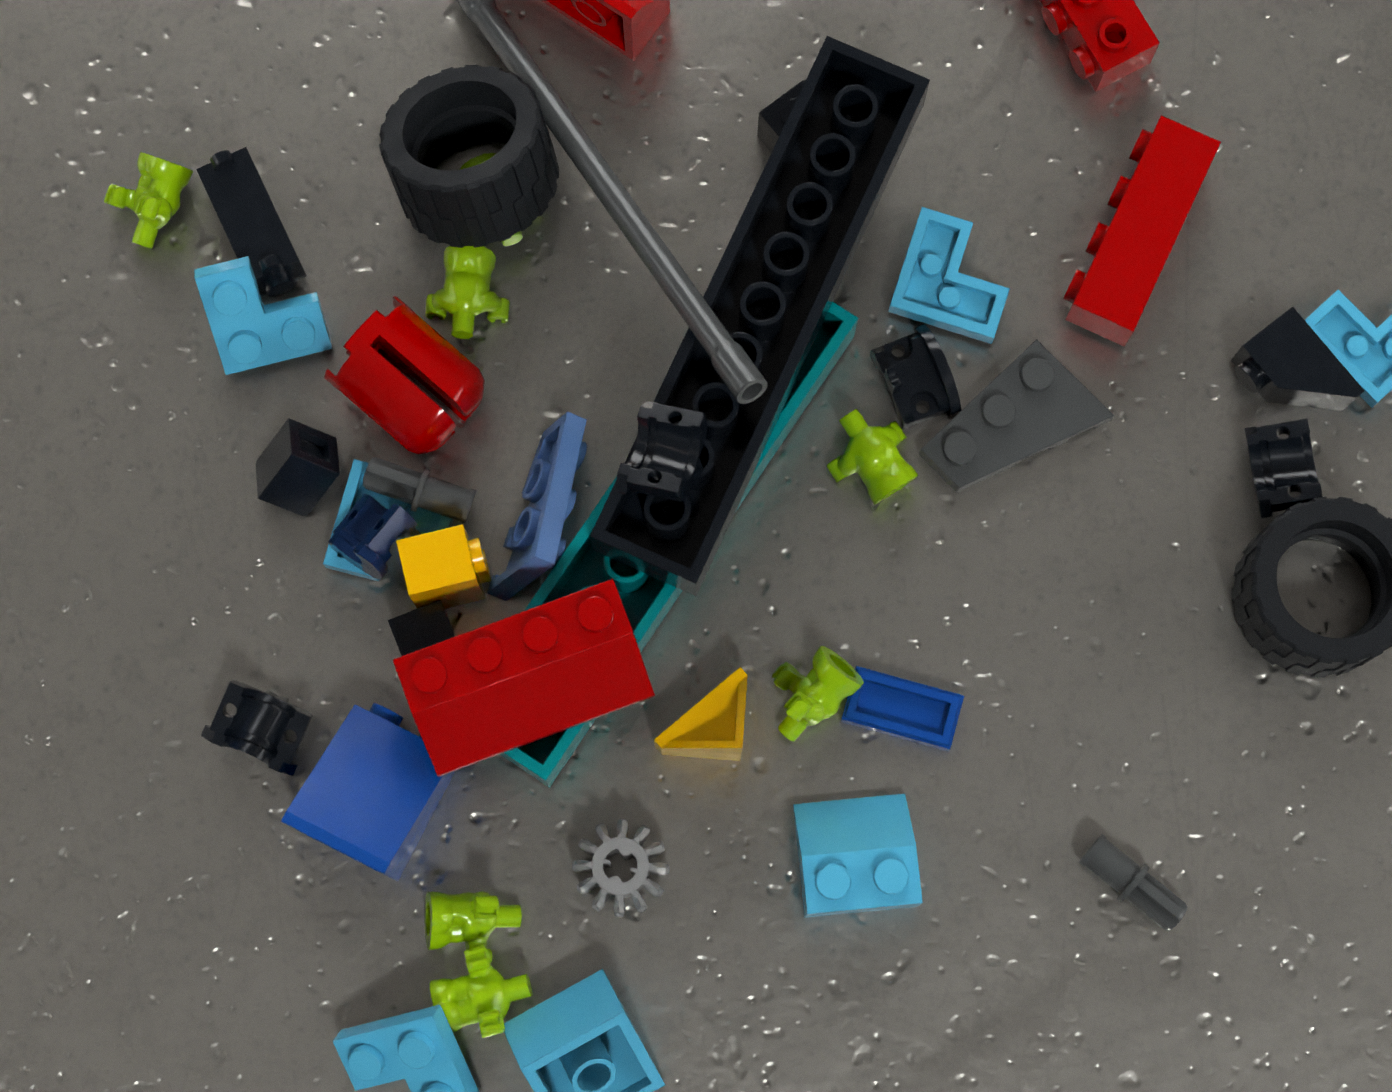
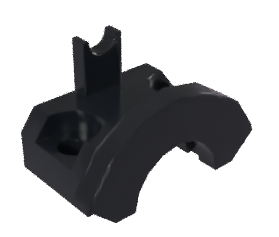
[870,324,962,430]
[615,401,707,502]
[1244,418,1323,518]
[201,680,313,776]

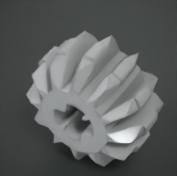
[572,819,670,917]

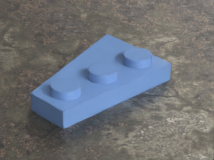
[487,411,587,601]

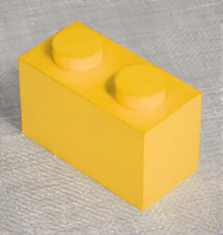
[396,524,492,609]

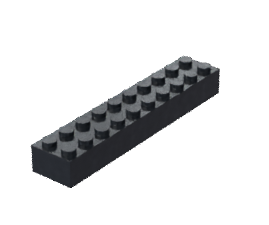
[590,36,930,596]

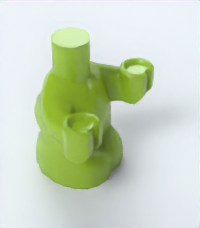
[104,152,193,249]
[425,246,510,339]
[826,409,919,505]
[771,646,864,742]
[424,891,522,962]
[430,945,533,1038]

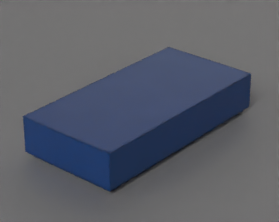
[841,666,964,752]

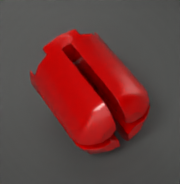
[324,296,485,454]

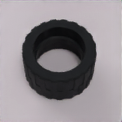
[379,65,559,248]
[1232,496,1392,678]

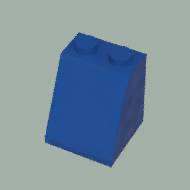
[281,703,455,882]

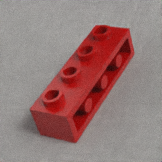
[1039,0,1160,92]
[1063,115,1221,347]

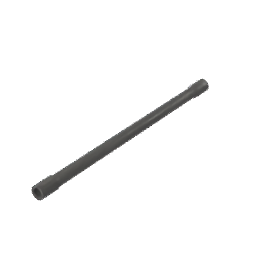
[456,0,767,404]

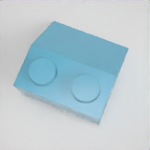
[793,794,923,918]
[504,969,665,1092]

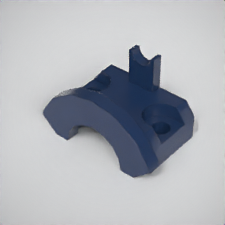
[328,494,421,579]

